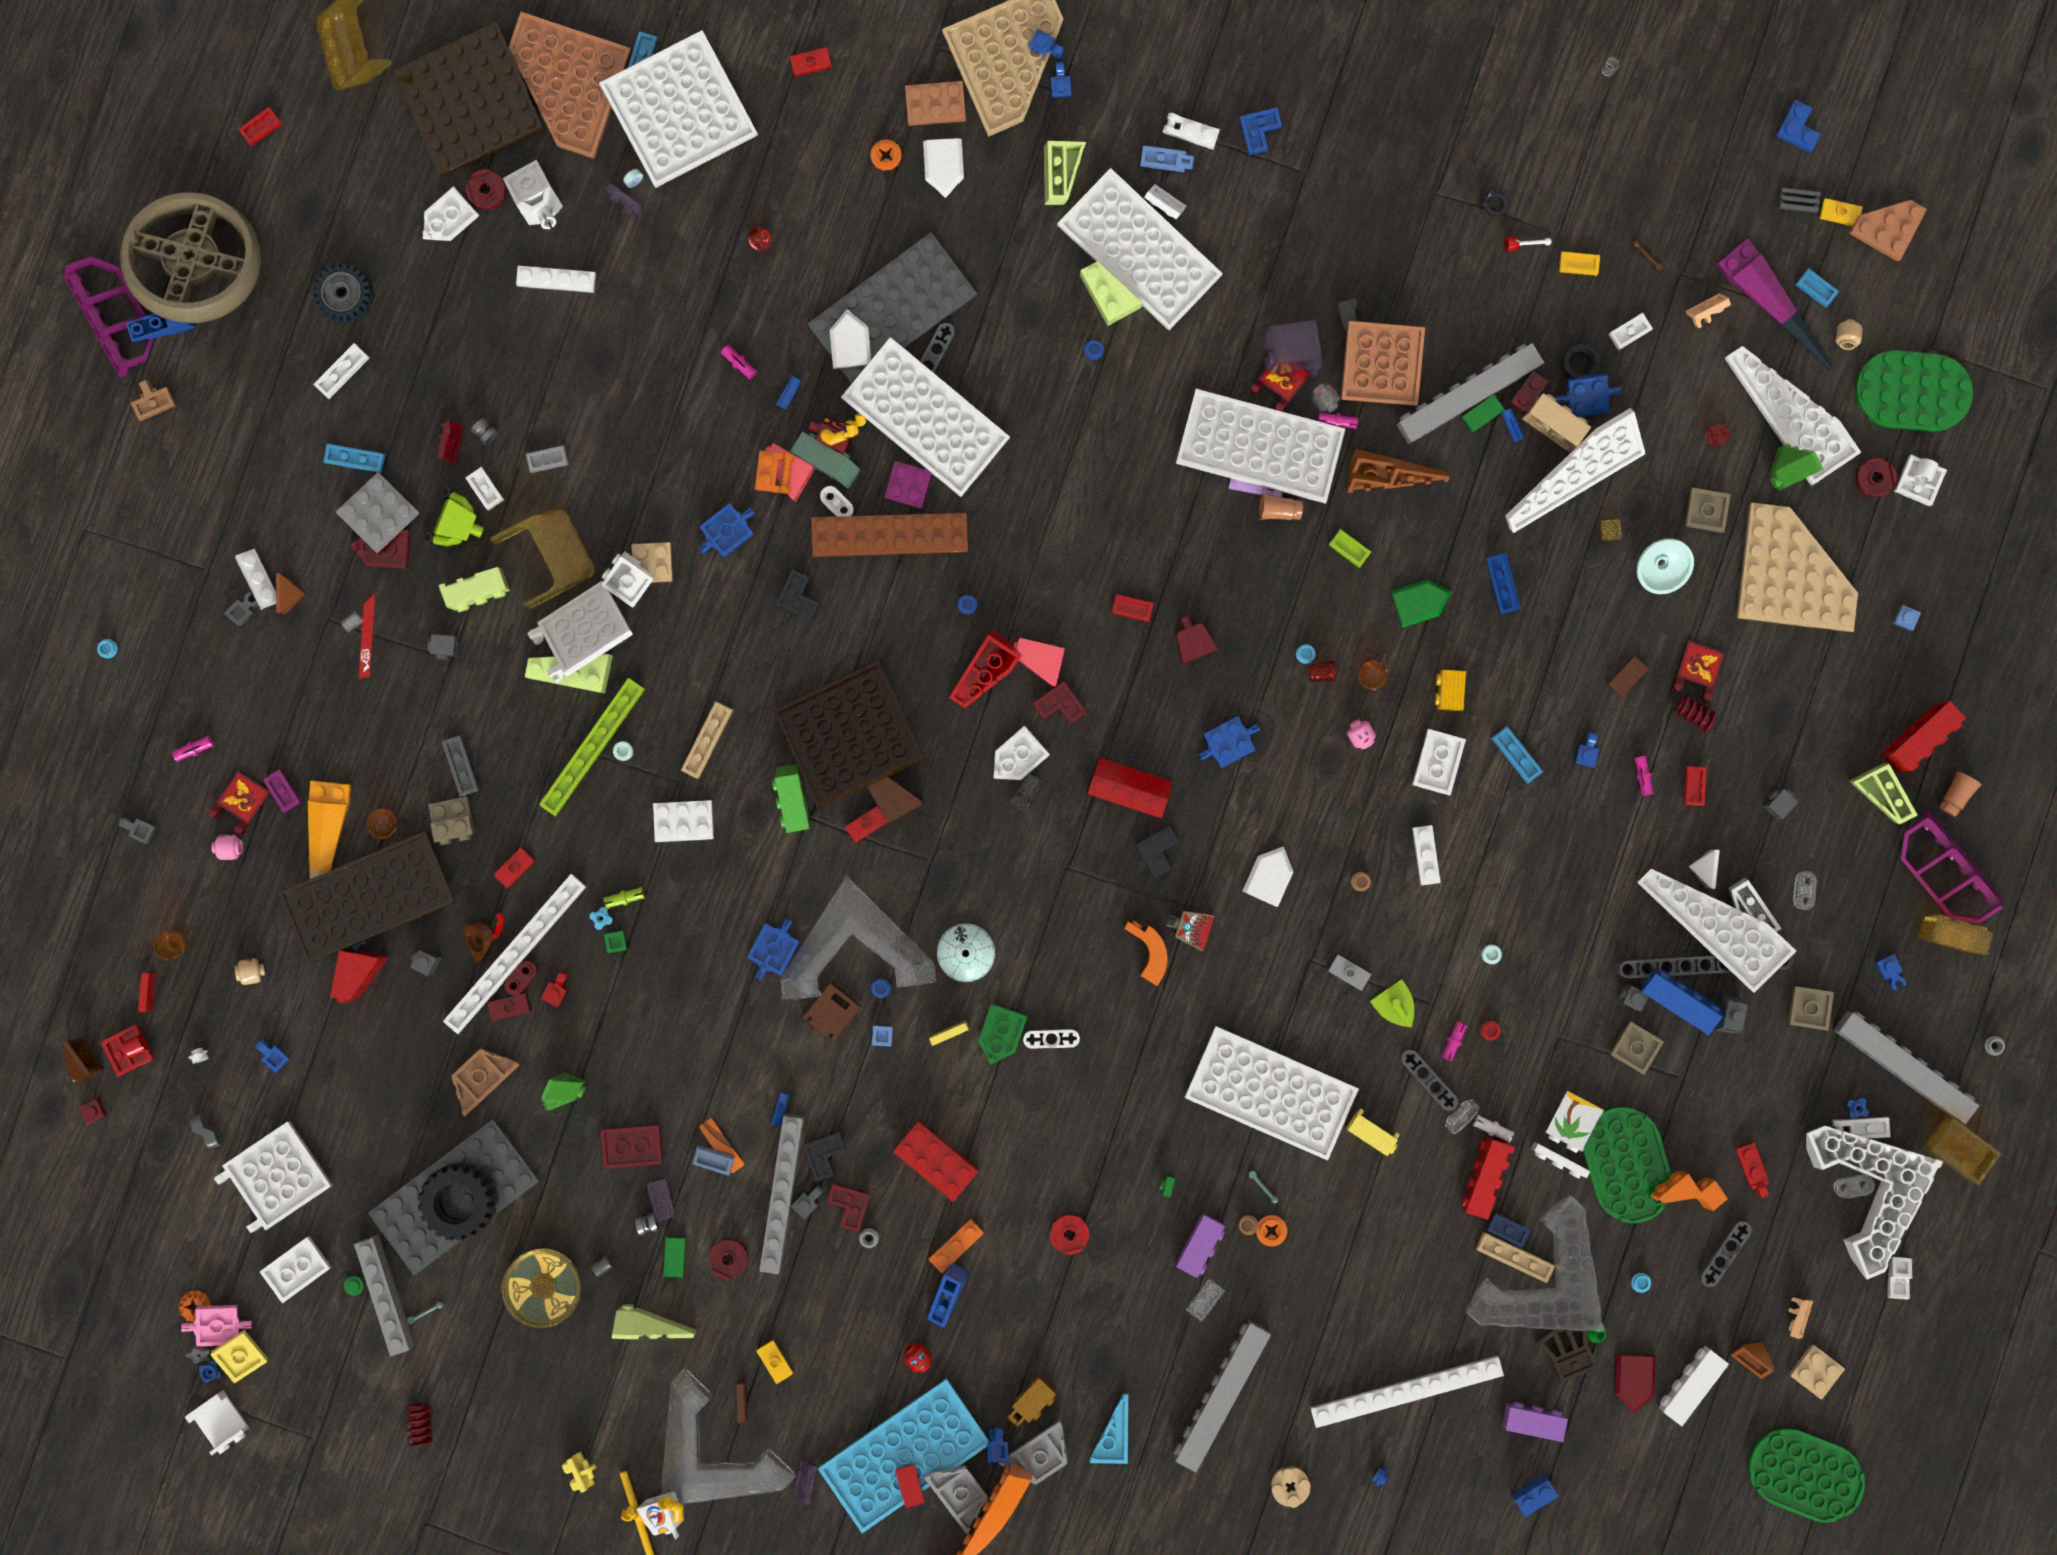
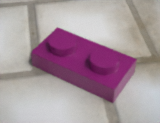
[263,769,302,813]

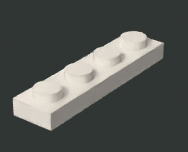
[516,266,596,293]

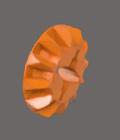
[871,140,901,171]
[1256,1215,1287,1247]
[178,1290,211,1323]

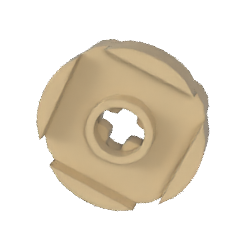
[1271,1466,1310,1508]

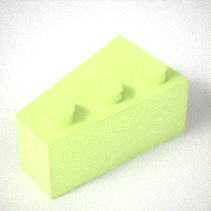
[1044,141,1086,205]
[1080,261,1142,326]

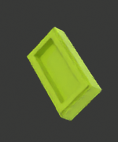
[1329,529,1371,568]

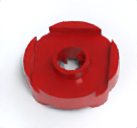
[1050,1214,1089,1255]

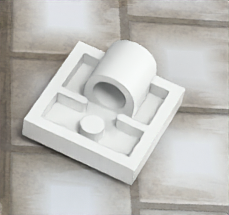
[1894,455,1947,506]

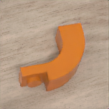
[1124,920,1167,986]

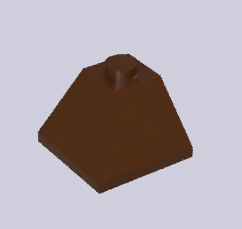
[63,1038,104,1085]

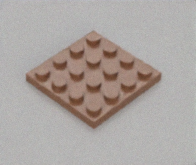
[1340,321,1425,406]

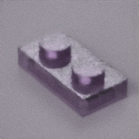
[606,183,644,217]
[647,1178,676,1222]
[793,1459,819,1505]

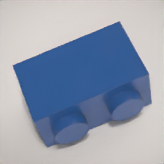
[1511,1474,1559,1517]

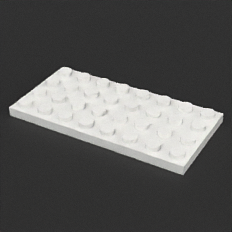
[1057,168,1223,331]
[841,337,1010,497]
[1176,389,1345,503]
[1185,1026,1359,1160]

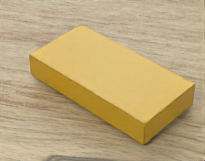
[1559,251,1600,276]

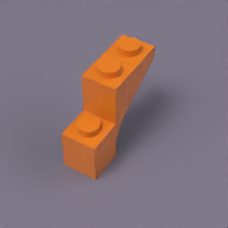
[1650,1171,1727,1211]

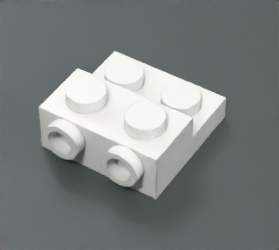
[601,551,655,607]

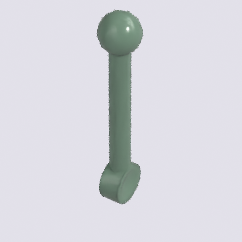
[1249,1171,1278,1204]
[407,1301,444,1324]

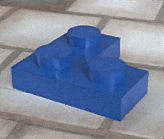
[1776,99,1821,153]
[1239,107,1282,156]

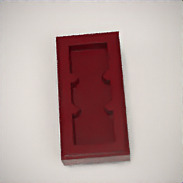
[488,993,531,1021]

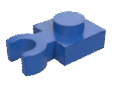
[1875,954,1906,991]

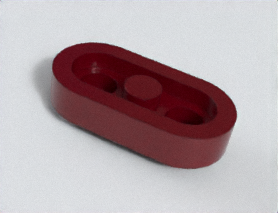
[505,961,538,995]

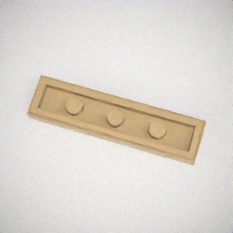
[681,701,733,779]
[1475,1231,1555,1283]

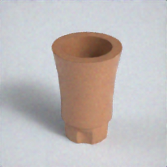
[1259,493,1303,520]
[1939,771,1982,817]

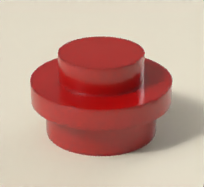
[1480,1021,1500,1040]

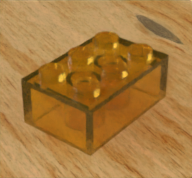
[1917,914,1994,956]
[1923,1116,2002,1185]

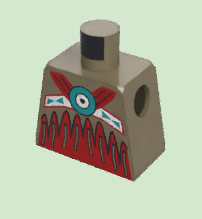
[1166,911,1215,951]

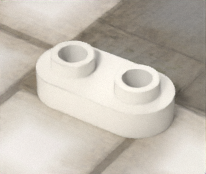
[820,486,854,517]

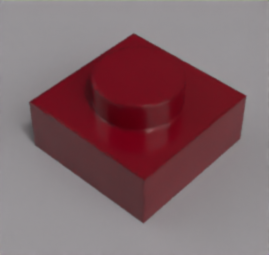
[79,1099,107,1125]

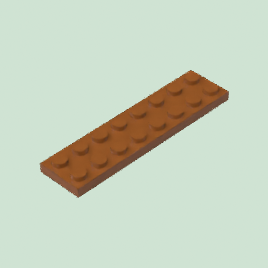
[811,513,968,557]

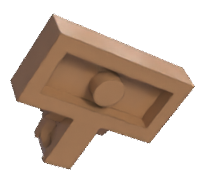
[131,380,177,421]

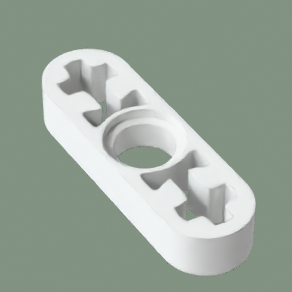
[1023,1029,1080,1048]

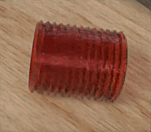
[1308,660,1336,683]

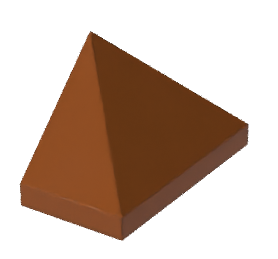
[276,573,305,614]
[1731,1343,1775,1379]

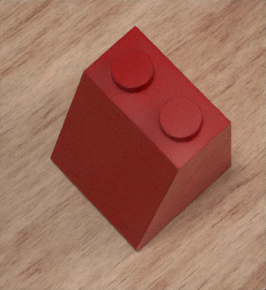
[330,949,388,1003]

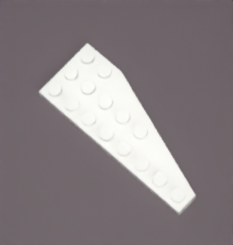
[1725,346,1861,486]
[1505,408,1645,533]
[1637,869,1796,993]

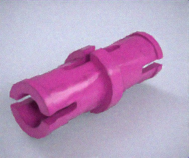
[721,344,757,380]
[1318,412,1358,429]
[172,735,214,762]
[1634,756,1654,796]
[1441,1021,1468,1061]

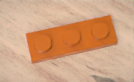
[928,1218,984,1273]

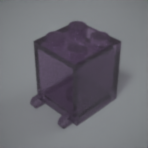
[1262,320,1322,377]

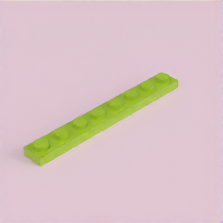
[539,678,645,816]

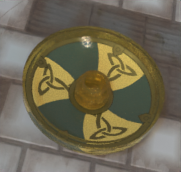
[502,1248,582,1328]

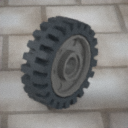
[312,263,374,323]

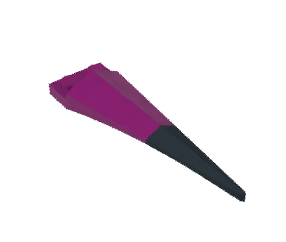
[1716,238,1832,370]

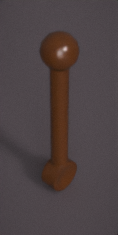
[1632,240,1663,271]

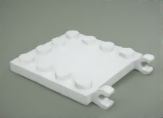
[527,581,633,683]
[214,1121,333,1233]

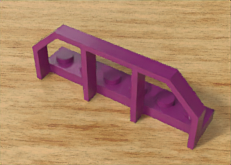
[64,257,155,378]
[1901,810,2003,923]

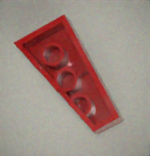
[1461,1136,1515,1220]

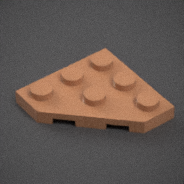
[1849,200,1927,261]

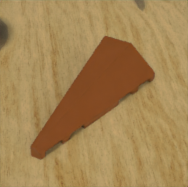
[1346,449,1450,493]

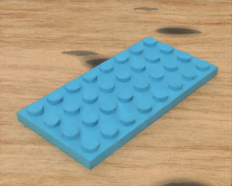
[818,1378,990,1533]

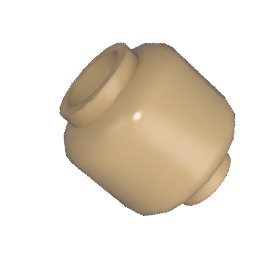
[1835,319,1863,350]
[235,958,265,985]

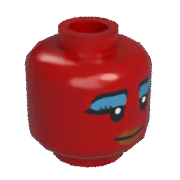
[903,1343,932,1373]

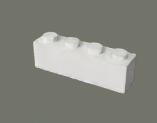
[1658,1346,1729,1426]

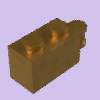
[1006,1374,1056,1427]

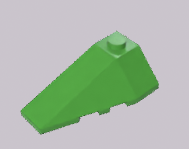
[1770,443,1824,491]
[541,1072,586,1111]

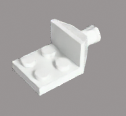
[503,160,563,229]

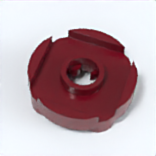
[466,170,506,210]
[1856,458,1897,498]
[709,1239,748,1279]

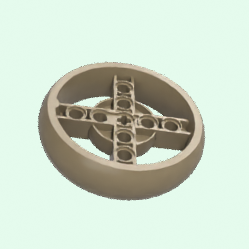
[120,192,261,323]

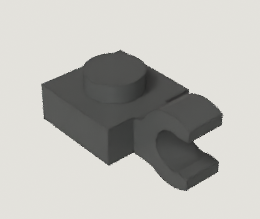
[118,818,157,844]
[791,1185,824,1220]

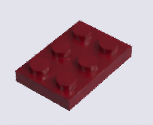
[600,1124,663,1169]

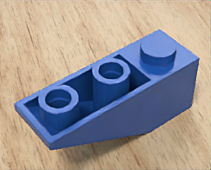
[126,314,195,342]

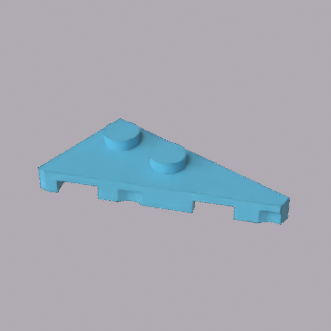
[1090,1393,1128,1464]

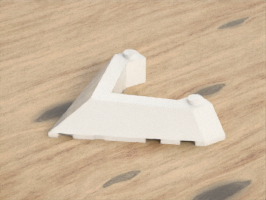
[1806,1126,1943,1279]

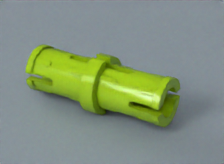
[604,887,645,909]

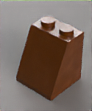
[867,777,924,823]

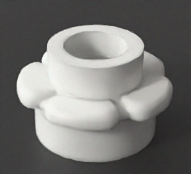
[189,1048,208,1064]

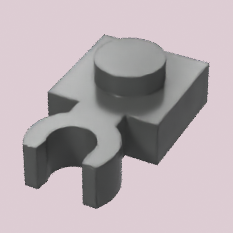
[224,592,258,628]

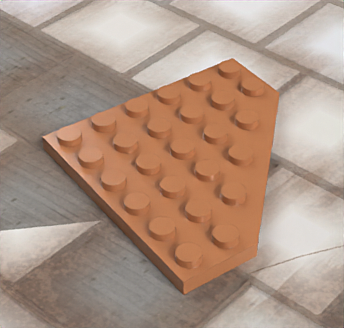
[509,12,632,159]

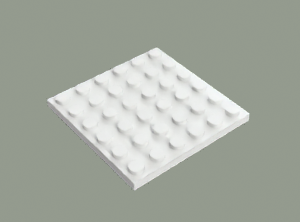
[599,31,758,188]

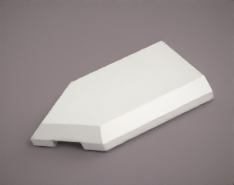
[923,138,964,198]
[423,186,479,241]
[830,309,871,369]
[994,726,1050,780]
[1242,846,1293,907]

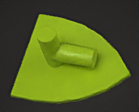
[1370,979,1414,1027]

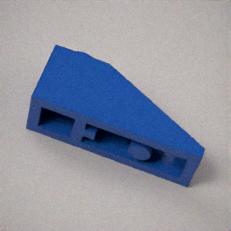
[927,1263,970,1328]

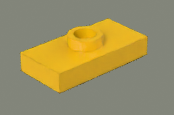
[1819,198,1863,226]
[756,1339,794,1384]

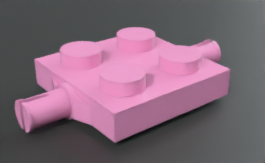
[181,1305,252,1346]

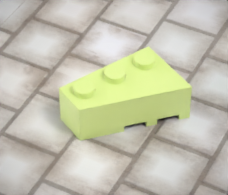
[439,567,510,612]
[1849,763,1917,824]

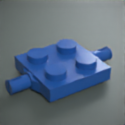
[1554,373,1621,417]
[698,503,755,558]
[1198,716,1260,768]
[747,918,800,981]

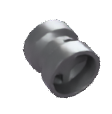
[471,417,499,445]
[635,1212,659,1236]

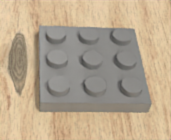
[336,472,420,553]

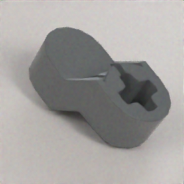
[190,1113,222,1149]

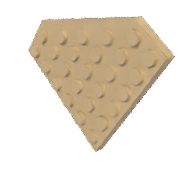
[942,0,1063,137]
[1736,503,1858,632]

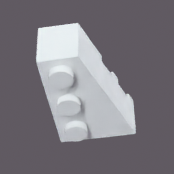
[1728,878,1781,932]

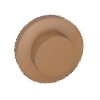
[1351,872,1371,891]
[1239,1215,1259,1235]

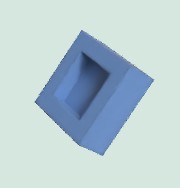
[1893,605,1921,631]
[872,1025,893,1047]

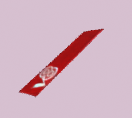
[359,593,375,679]

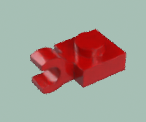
[541,971,569,1008]

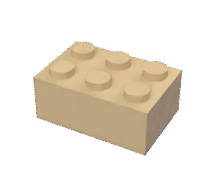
[1522,393,1591,452]

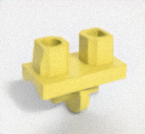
[562,1451,597,1493]

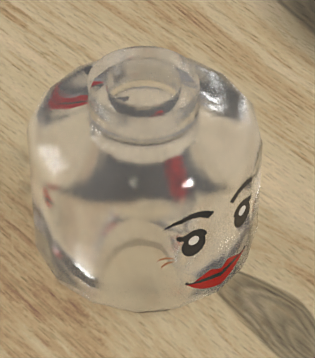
[1311,383,1340,413]

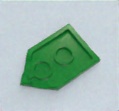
[1390,579,1451,628]
[978,1004,1027,1065]

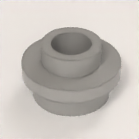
[1984,1036,2005,1056]
[859,1228,879,1248]

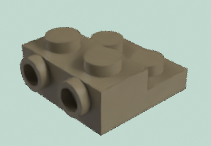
[428,796,476,845]

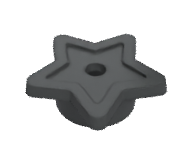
[185,1346,211,1364]

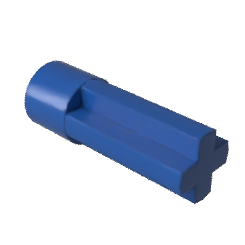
[776,376,802,410]
[1501,408,1525,442]
[771,1091,791,1127]

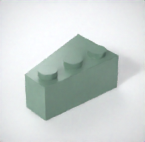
[790,432,860,489]

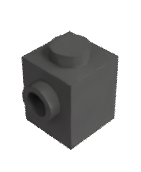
[427,635,459,660]
[1763,789,1798,820]
[410,949,442,976]
[1618,985,1648,1012]

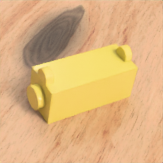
[1346,1108,1400,1156]

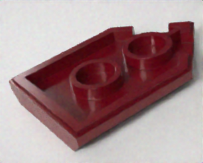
[350,530,410,569]
[1615,1354,1656,1414]

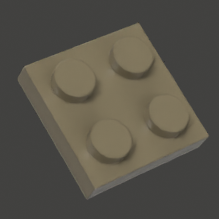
[1684,488,1731,533]
[1788,986,1834,1031]
[1610,1021,1664,1075]

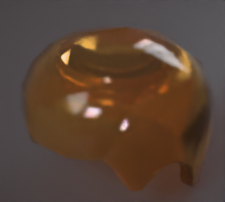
[1358,660,1388,690]
[367,808,397,839]
[153,929,187,960]

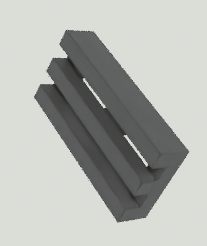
[1778,188,1821,213]

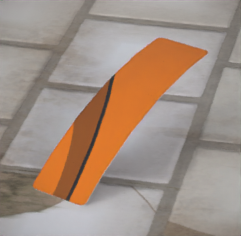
[699,1118,744,1173]

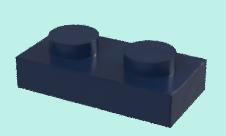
[1486,1212,1531,1248]

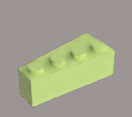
[525,654,613,694]

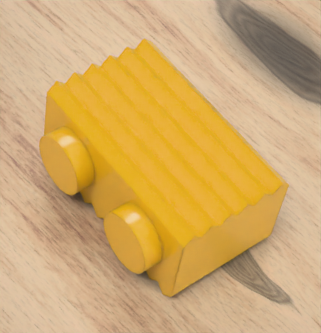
[1435,670,1466,711]

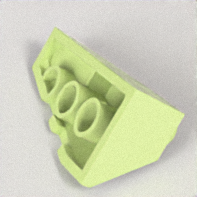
[612,1304,696,1339]

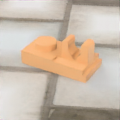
[1686,293,1731,328]
[1789,1297,1813,1339]

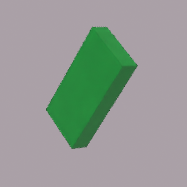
[1461,394,1505,433]
[664,1236,686,1278]

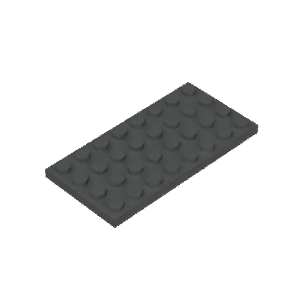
[808,232,977,384]
[368,1119,541,1275]

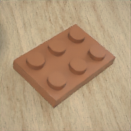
[905,81,966,126]

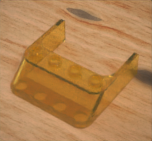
[316,0,392,90]
[490,508,595,609]

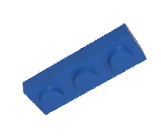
[1486,553,1521,614]

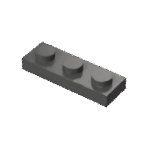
[442,735,480,797]

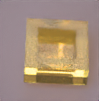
[1599,519,1622,541]

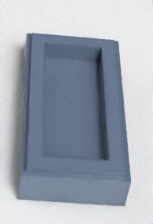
[692,1144,735,1176]

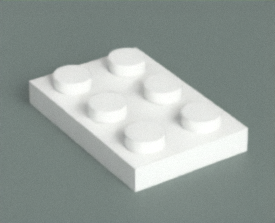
[1412,729,1466,796]
[653,800,714,842]
[260,1236,332,1303]

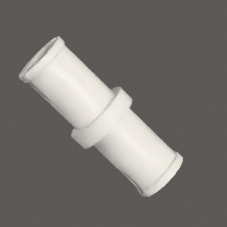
[1473,1115,1514,1143]

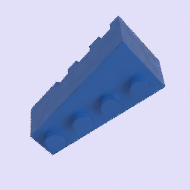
[1641,968,1723,1035]

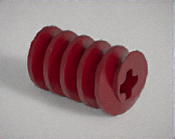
[1673,694,1717,734]
[406,1403,433,1447]

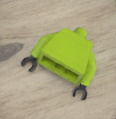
[423,487,484,547]

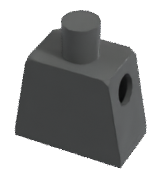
[1714,994,1748,1034]

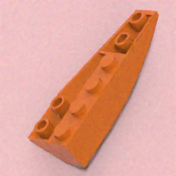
[956,1463,1033,1555]

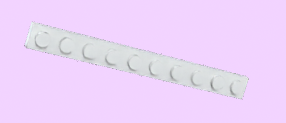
[443,874,587,1034]
[1310,1356,1504,1428]

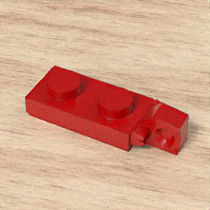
[1735,1142,1769,1198]

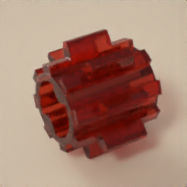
[747,226,773,252]
[1705,423,1731,448]

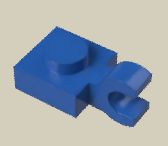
[1028,29,1064,59]
[1051,62,1071,99]
[1574,733,1599,768]
[255,1039,290,1073]
[987,1428,1009,1463]

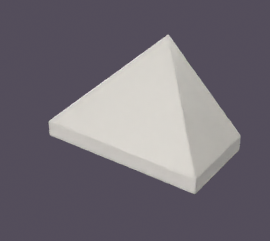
[1689,850,1720,889]

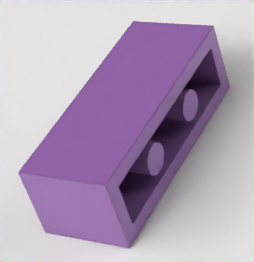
[1175,1212,1226,1278]
[1502,1401,1568,1442]

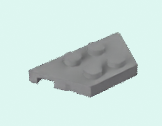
[999,1420,1068,1485]
[923,1465,988,1534]

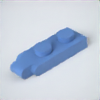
[1140,146,1194,172]

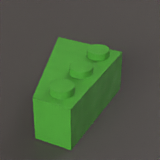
[772,763,810,833]

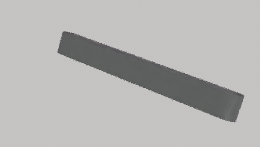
[1615,955,1793,978]

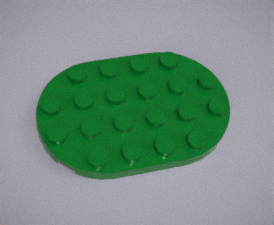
[1855,350,1973,432]
[1583,1107,1671,1223]
[1748,1428,1865,1523]

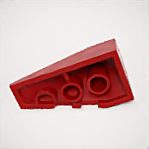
[949,630,1022,708]

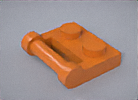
[755,451,795,494]

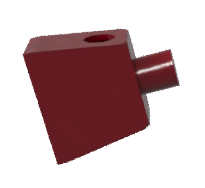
[1175,616,1218,665]

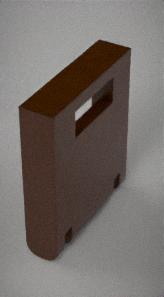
[802,982,861,1043]

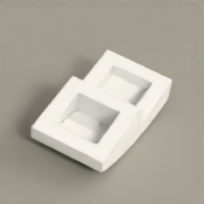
[1887,1257,1912,1300]

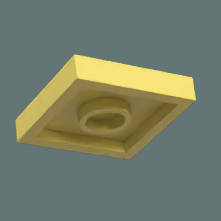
[929,1020,969,1046]
[210,1330,268,1383]

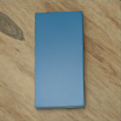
[1795,268,1839,308]

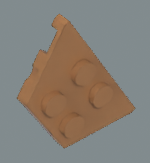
[451,1048,521,1117]

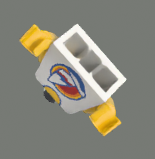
[621,1491,684,1541]

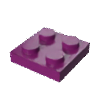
[884,461,932,509]

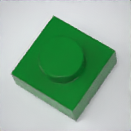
[604,931,628,953]
[1159,1174,1175,1197]

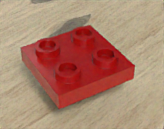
[100,1024,155,1077]

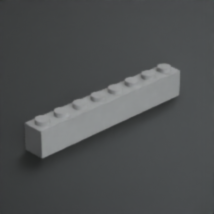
[1397,343,1544,445]
[1833,1011,1979,1125]
[760,1113,805,1274]
[1173,1320,1271,1472]

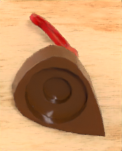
[464,913,504,964]

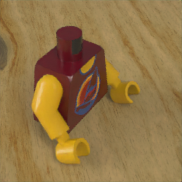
[809,413,866,453]

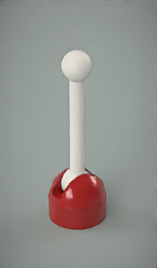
[1504,236,1552,252]

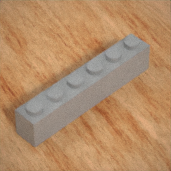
[354,1234,415,1357]

